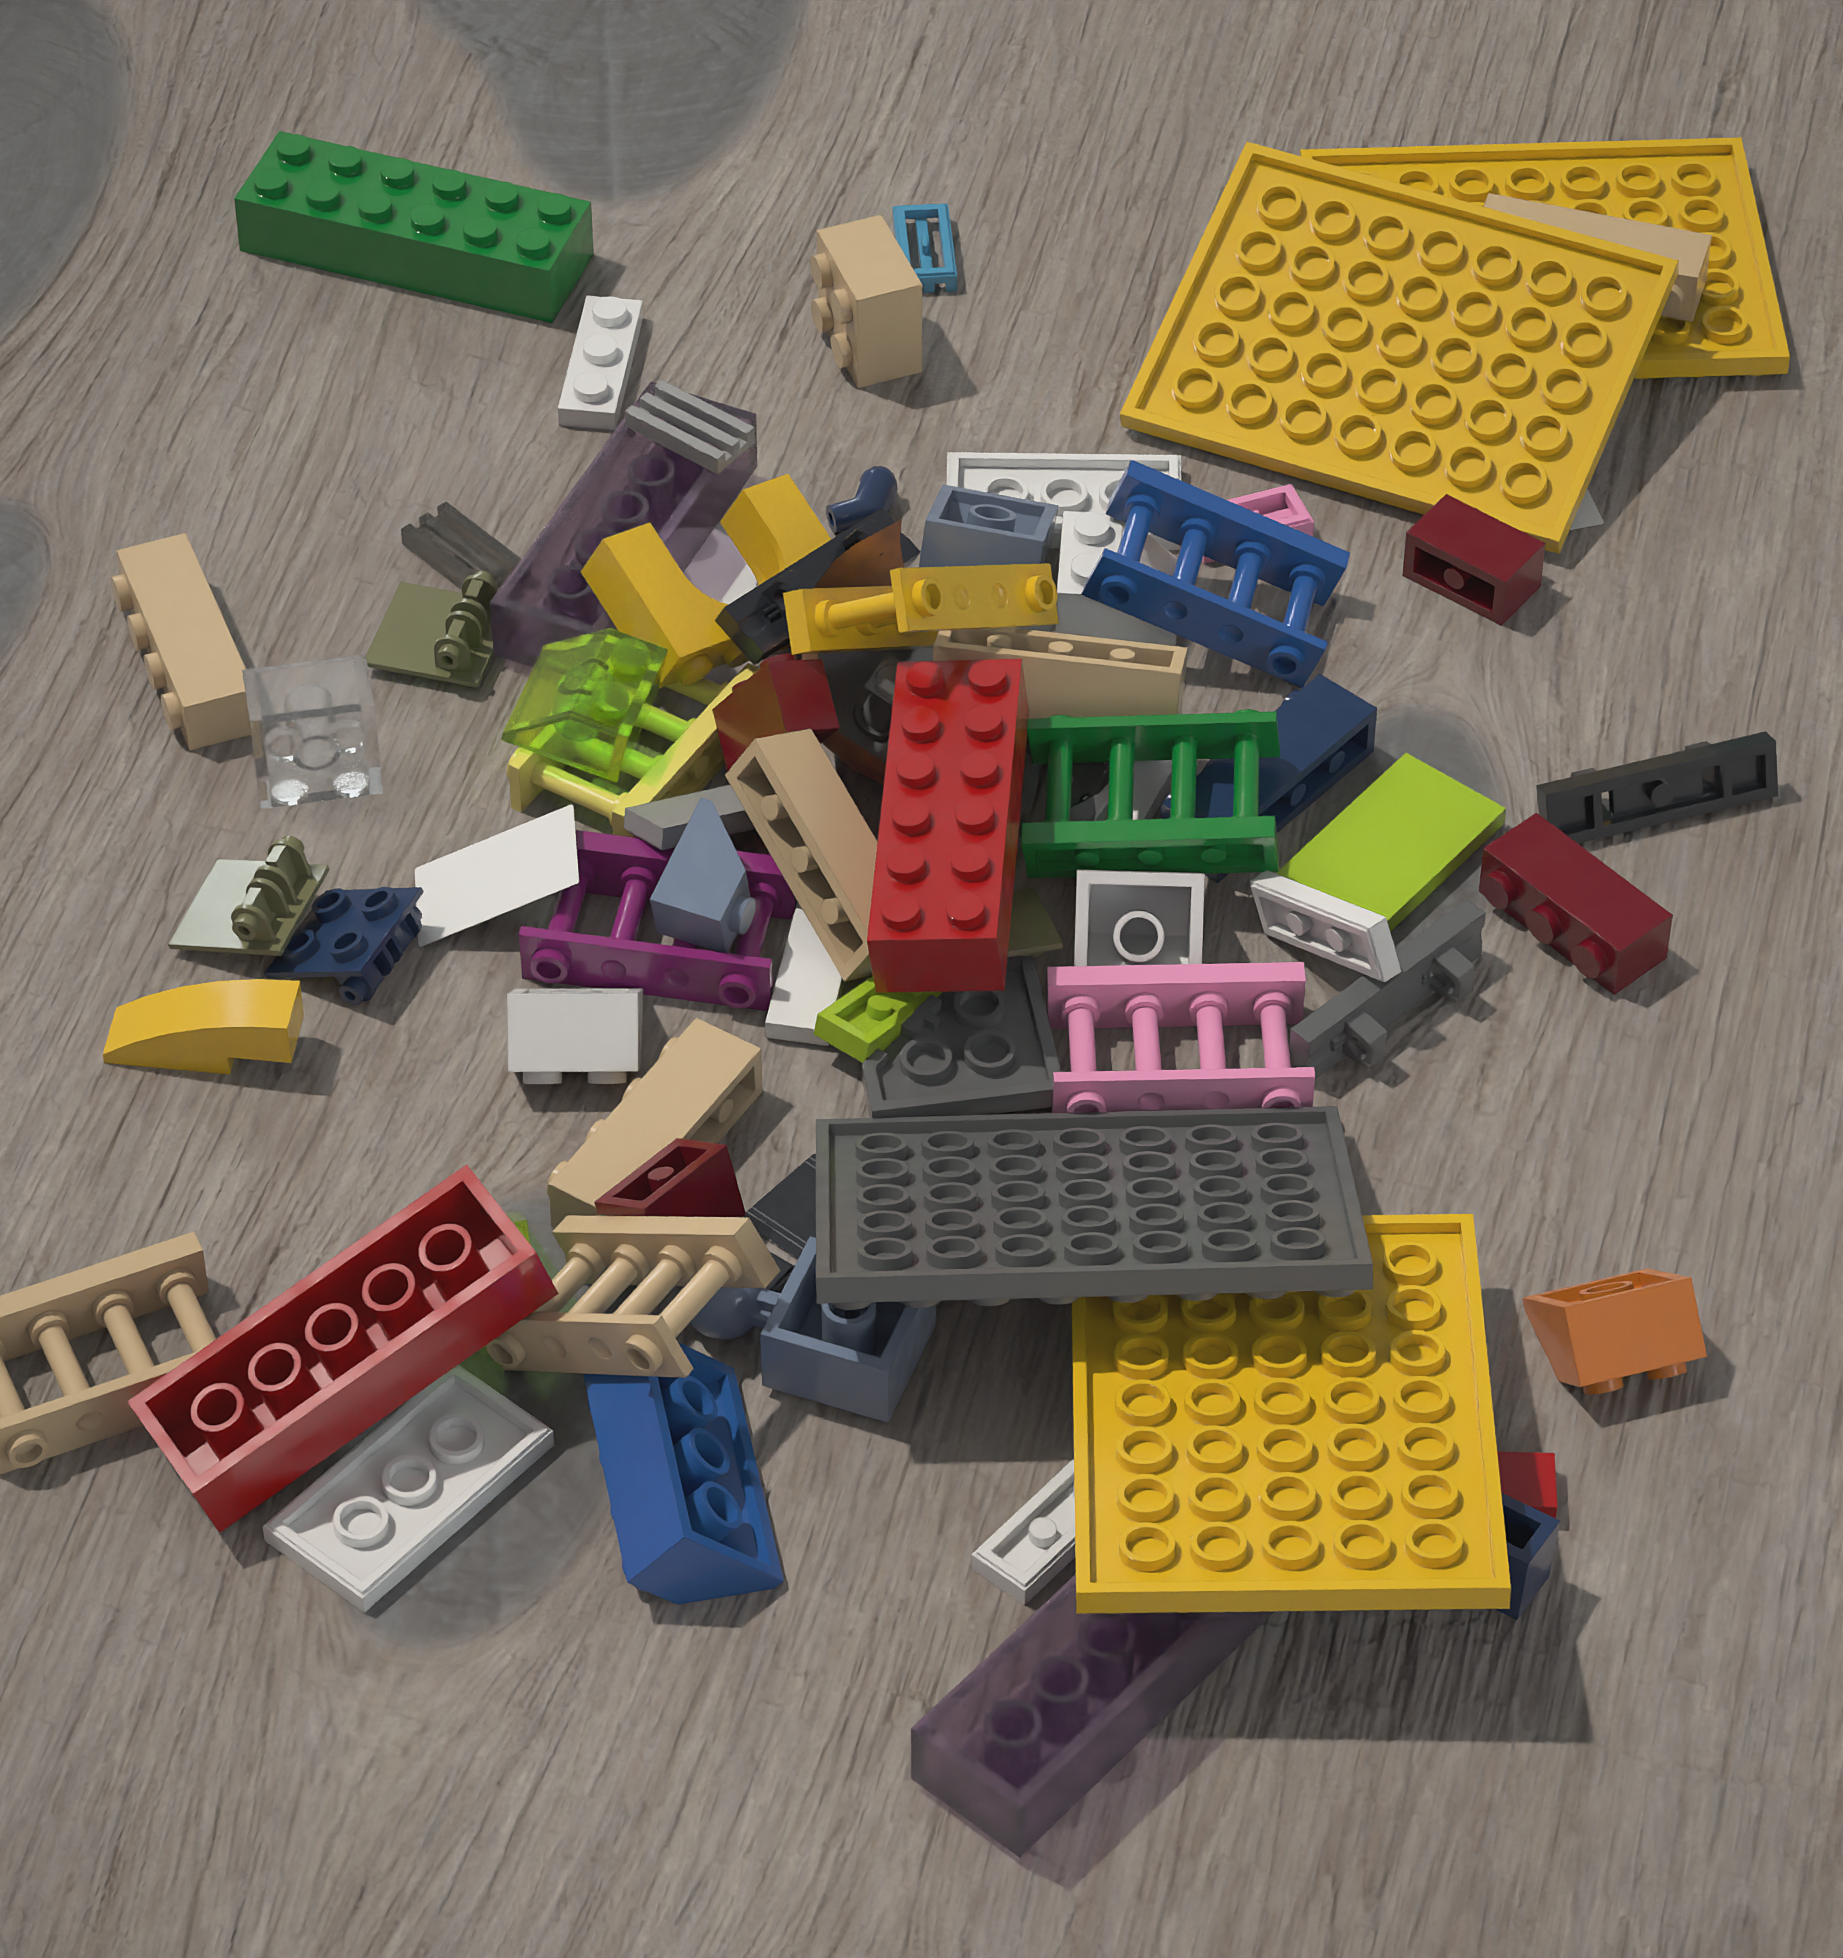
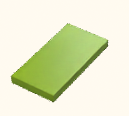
[1275,753,1506,932]

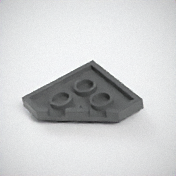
[862,955,1061,1118]

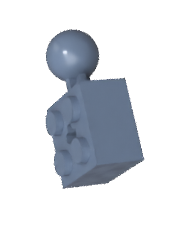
[681,1236,936,1423]

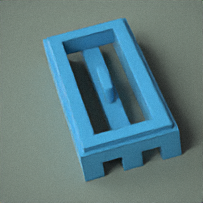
[892,203,957,293]

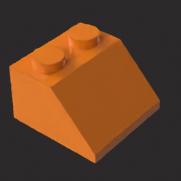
[1522,1268,1707,1395]

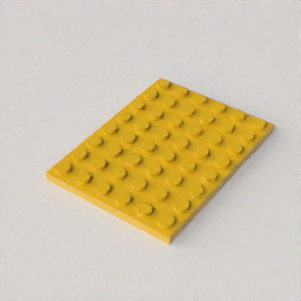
[1300,137,1790,379]
[1120,141,1679,554]
[1072,1214,1511,1614]

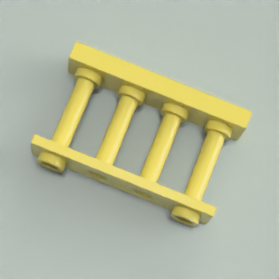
[507,638,760,838]

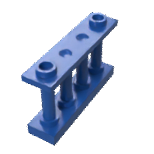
[1081,460,1350,688]

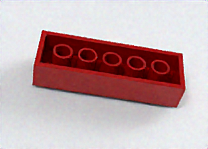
[867,659,1029,993]
[127,1164,559,1533]

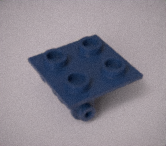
[264,887,424,1005]

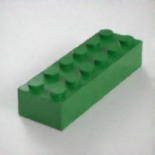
[234,131,594,323]

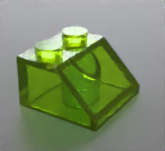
[501,628,668,783]

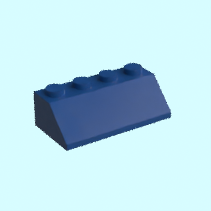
[583,1342,784,1605]

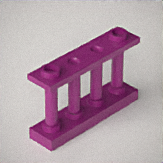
[519,830,797,1011]

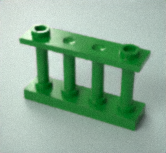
[1021,709,1281,878]

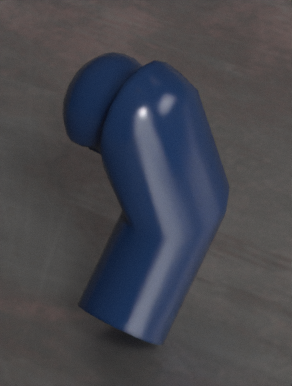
[826,466,898,534]

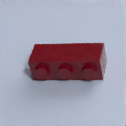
[1479,813,1673,995]

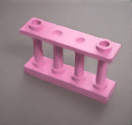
[1046,962,1315,1113]

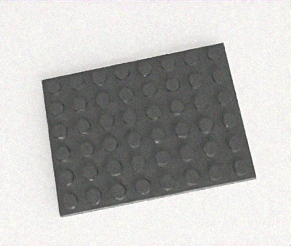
[816,1106,1373,1310]

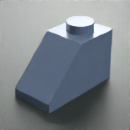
[650,798,755,953]

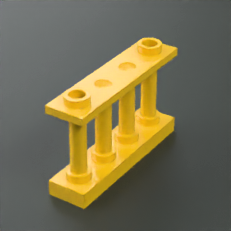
[783,563,1059,655]

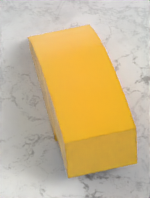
[102,979,304,1075]

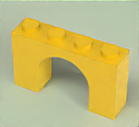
[581,473,831,690]

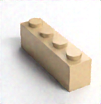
[1484,193,1712,322]
[111,533,260,751]
[933,628,1188,719]
[725,729,878,982]
[546,1018,762,1228]

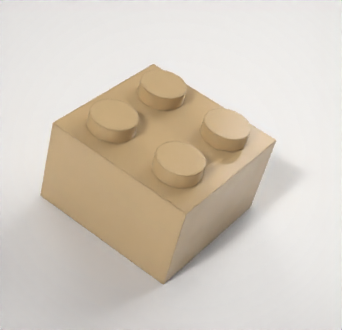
[810,215,922,388]

